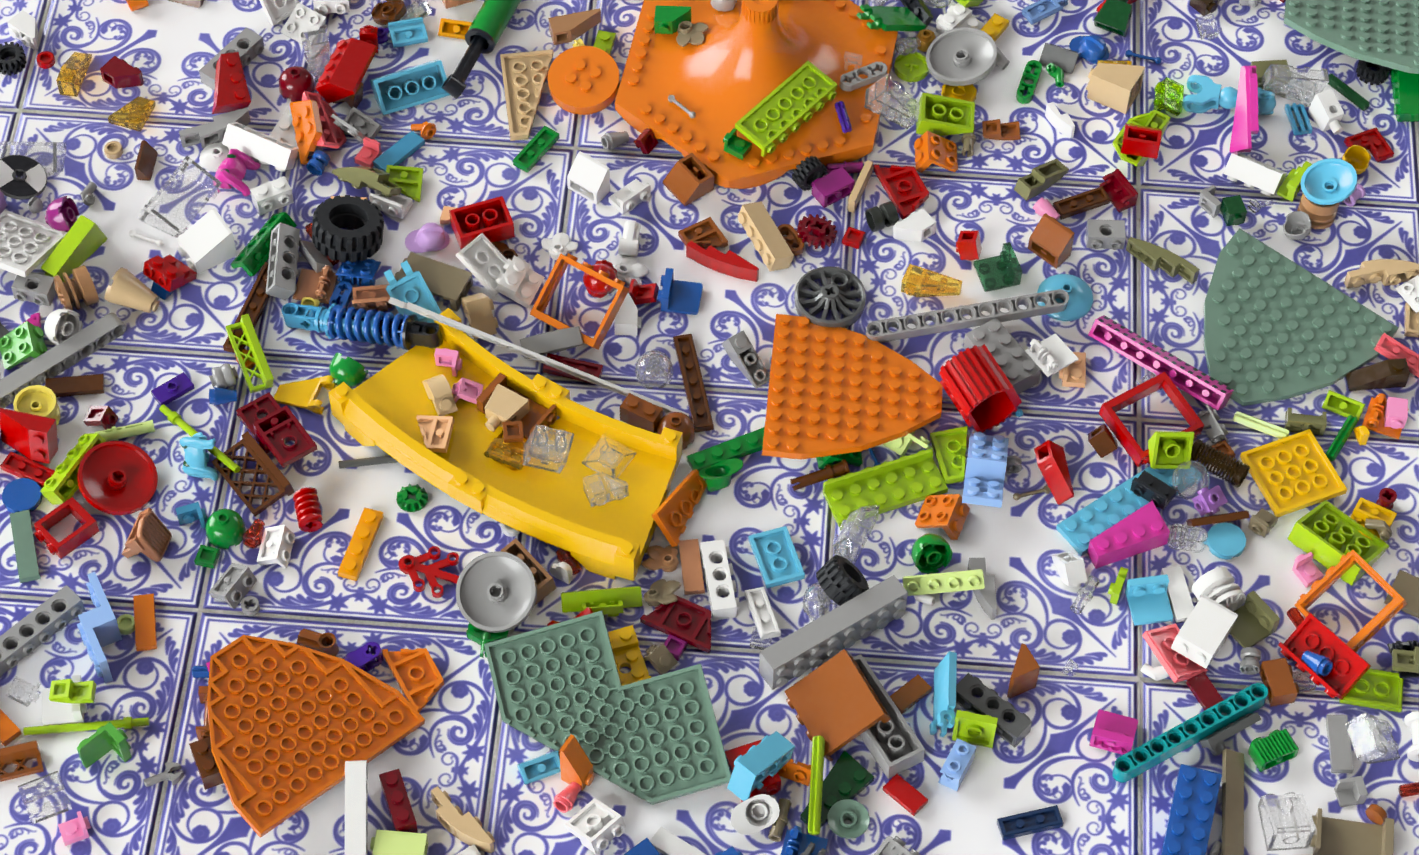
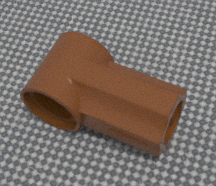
[297,629,339,656]

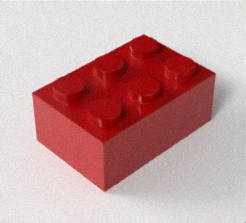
[449,196,515,250]

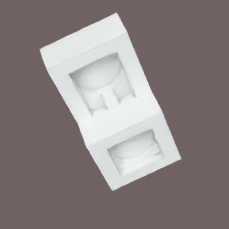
[1045,102,1075,138]

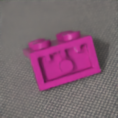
[1089,709,1138,755]

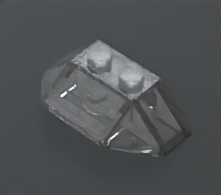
[832,505,880,565]

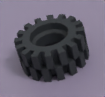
[0,42,27,75]
[1356,60,1390,85]
[792,156,827,191]

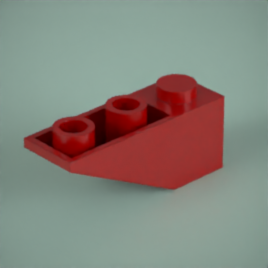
[1034,440,1074,505]

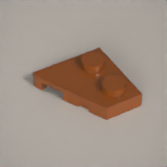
[678,217,728,248]

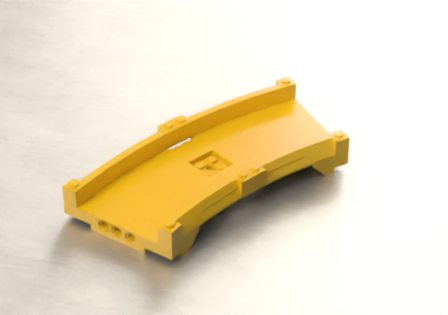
[328,308,683,581]

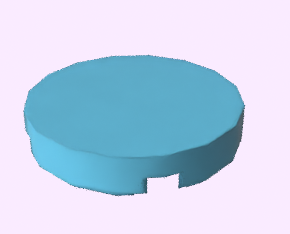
[1206,522,1246,560]

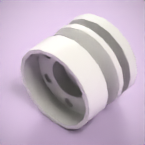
[1192,567,1246,611]

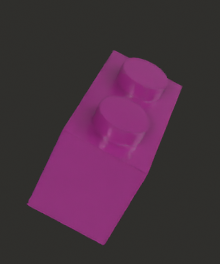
[811,167,855,208]

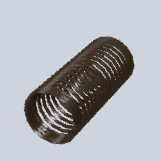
[1190,439,1250,487]

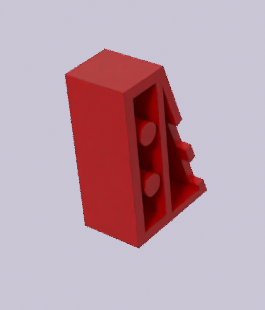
[212,52,251,114]

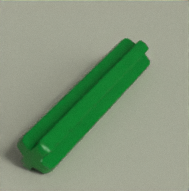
[1326,415,1358,462]

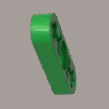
[1016,60,1042,104]

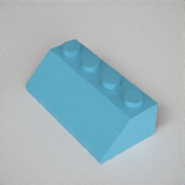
[370,60,450,115]

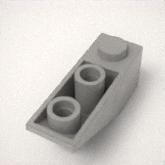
[721,330,770,389]

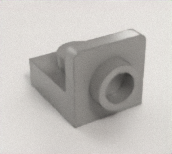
[1198,185,1222,218]

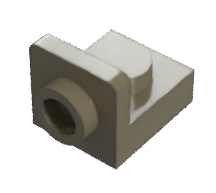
[1248,508,1278,538]

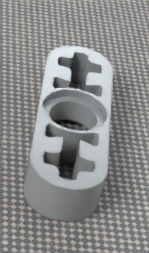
[839,62,887,91]

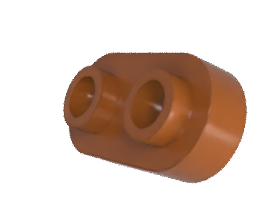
[777,224,804,256]

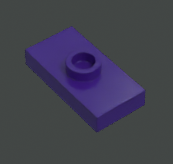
[151,372,195,406]

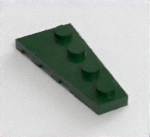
[800,750,874,828]

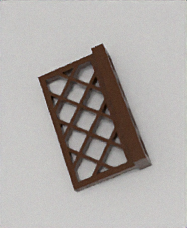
[211,431,295,516]

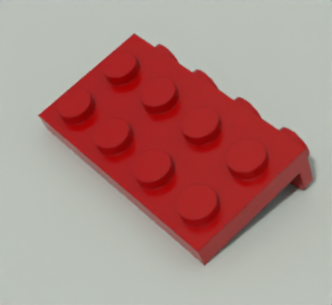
[1278,613,1371,700]

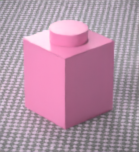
[1384,397,1408,429]

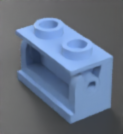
[938,738,976,791]

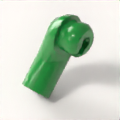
[1046,63,1064,87]

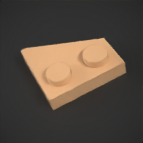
[416,415,455,453]

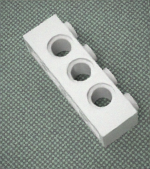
[700,539,740,621]

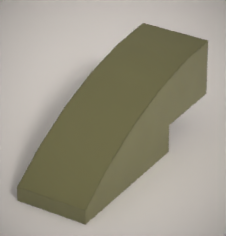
[1014,158,1069,201]

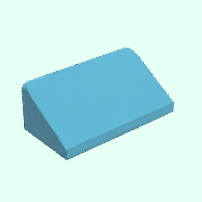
[517,751,561,785]

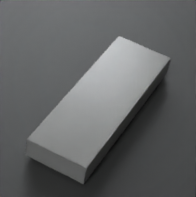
[1325,715,1354,773]

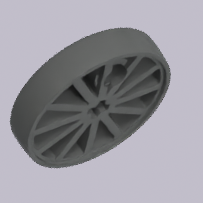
[794,266,866,328]

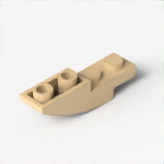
[1344,259,1419,288]
[431,786,495,853]

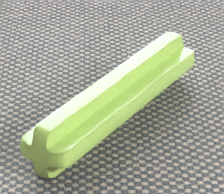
[1233,411,1289,439]

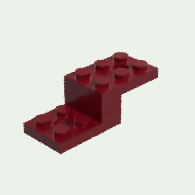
[236,392,317,468]

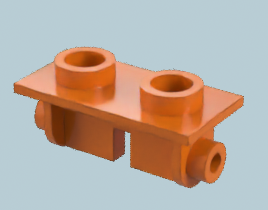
[778,759,811,786]

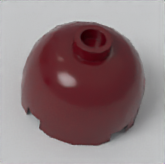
[279,66,315,102]

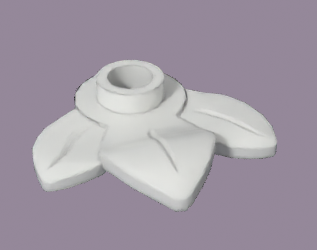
[541,232,578,260]
[614,257,649,285]

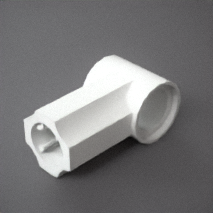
[618,220,641,256]

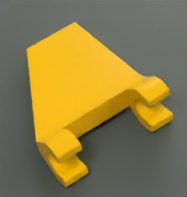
[274,375,335,415]

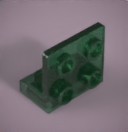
[973,242,1022,292]

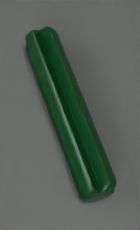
[1325,74,1370,111]

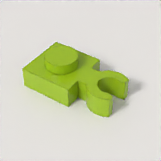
[1108,567,1129,605]

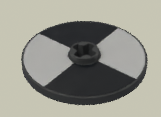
[0,155,47,200]

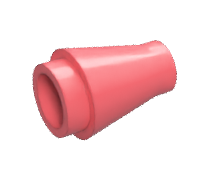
[553,782,581,813]

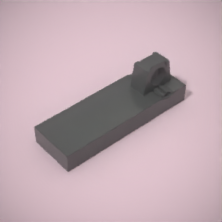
[1199,712,1261,756]

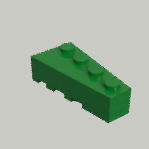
[1390,68,1419,122]

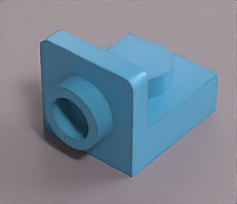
[175,502,208,528]

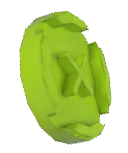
[894,51,929,82]

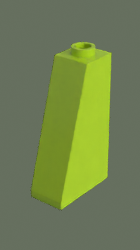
[41,215,108,282]

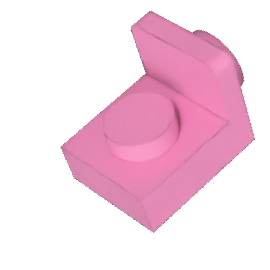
[451,377,483,404]
[1292,552,1324,588]
[58,811,91,846]

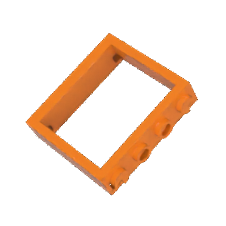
[530,253,629,350]
[1294,550,1407,652]

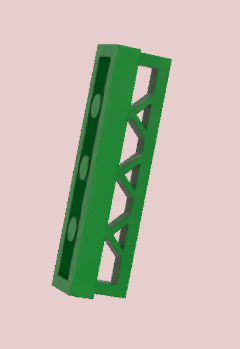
[230,212,297,277]

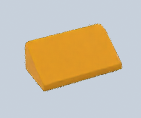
[438,18,472,40]

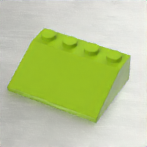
[1287,500,1389,586]

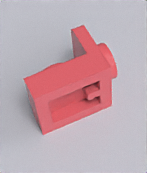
[354,137,382,167]

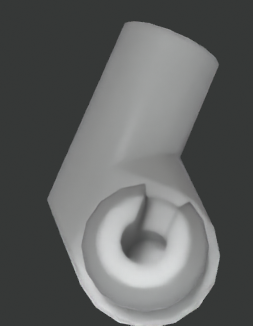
[80,182,97,206]

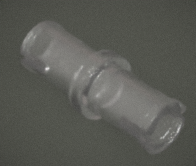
[1070,576,1100,614]

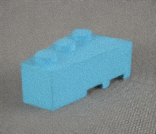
[727,731,795,801]

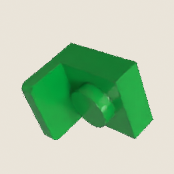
[723,128,752,160]

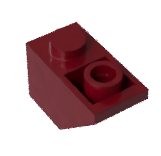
[100,56,144,89]

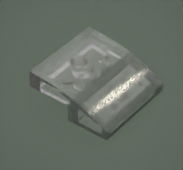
[18,771,72,825]

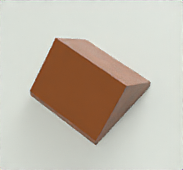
[1007,643,1040,698]

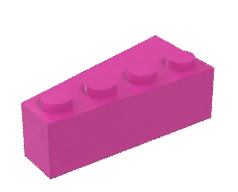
[1087,501,1170,569]

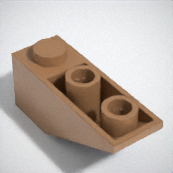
[548,8,601,45]

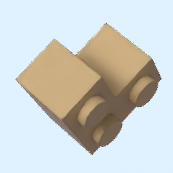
[460,293,499,339]

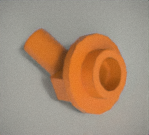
[411,121,437,139]

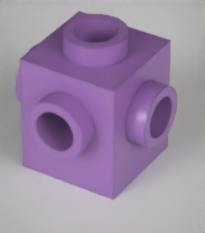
[1192,485,1228,516]

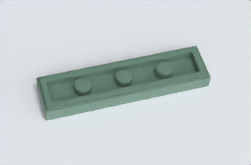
[9,510,41,583]

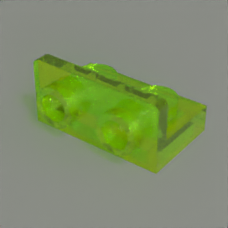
[1153,77,1184,116]

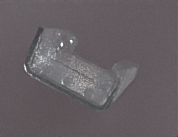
[137,156,222,238]

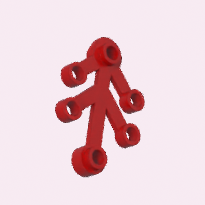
[398,546,459,598]

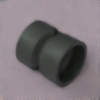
[865,201,899,232]

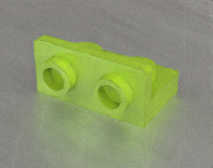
[1277,161,1312,202]

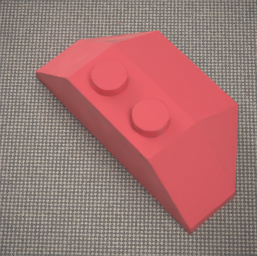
[302,91,347,149]

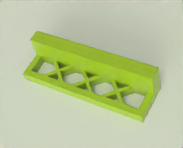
[225,314,274,393]

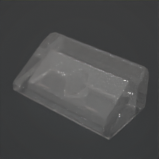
[398,0,432,21]

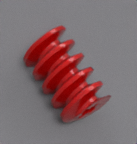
[293,487,323,532]

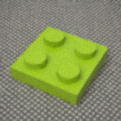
[952,710,998,748]

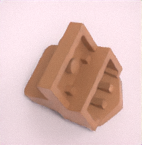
[122,507,172,562]

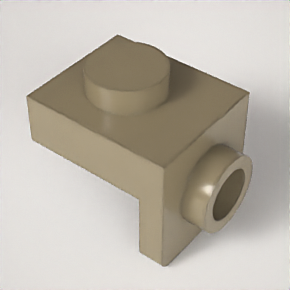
[643,644,678,675]

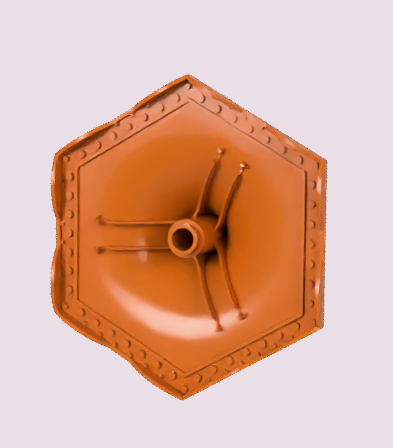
[615,0,898,189]

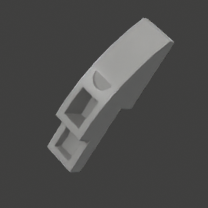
[179,107,251,148]

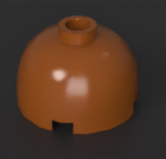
[656,412,695,450]

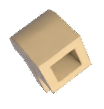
[422,374,458,416]

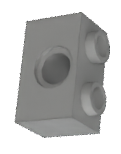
[1086,219,1126,250]
[11,272,56,306]

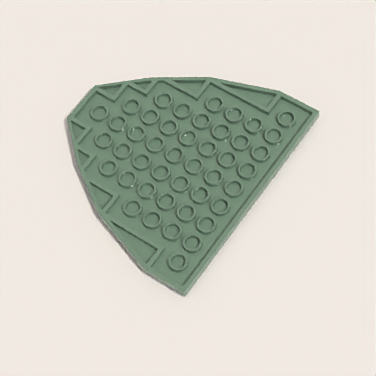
[1284,0,1419,74]
[1204,228,1399,406]

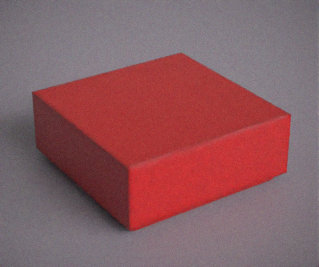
[842,227,866,249]

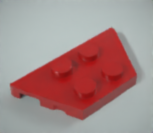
[873,164,929,220]

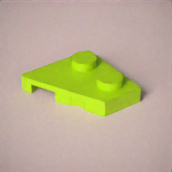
[386,165,424,202]

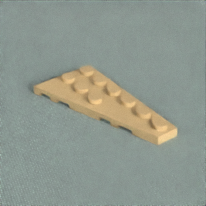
[500,50,553,141]

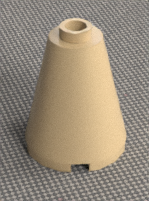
[104,267,160,313]

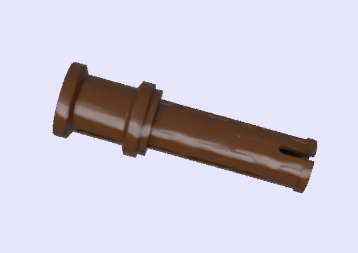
[790,458,850,491]

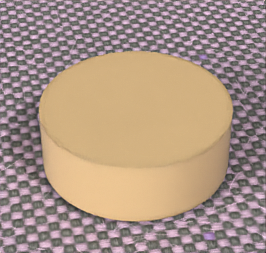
[104,141,123,159]

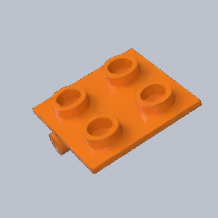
[1362,393,1409,439]

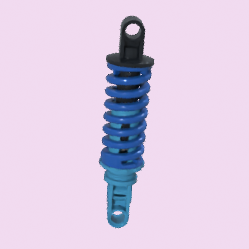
[281,303,443,350]

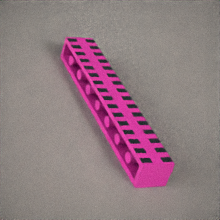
[1088,315,1234,411]

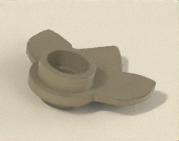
[676,21,709,47]
[644,579,681,606]

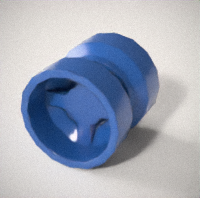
[306,150,331,176]

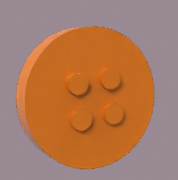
[548,46,620,115]

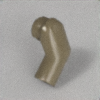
[1365,519,1392,541]

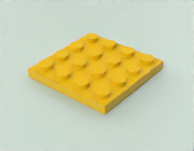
[1240,429,1347,517]

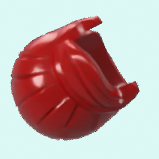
[583,260,617,298]

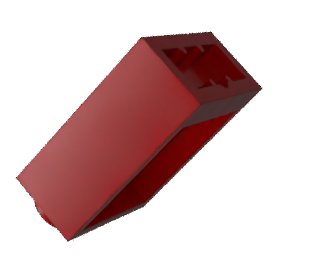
[34,497,99,559]

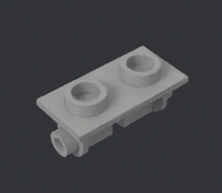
[1198,404,1229,444]

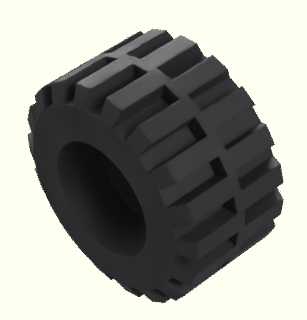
[816,555,869,605]

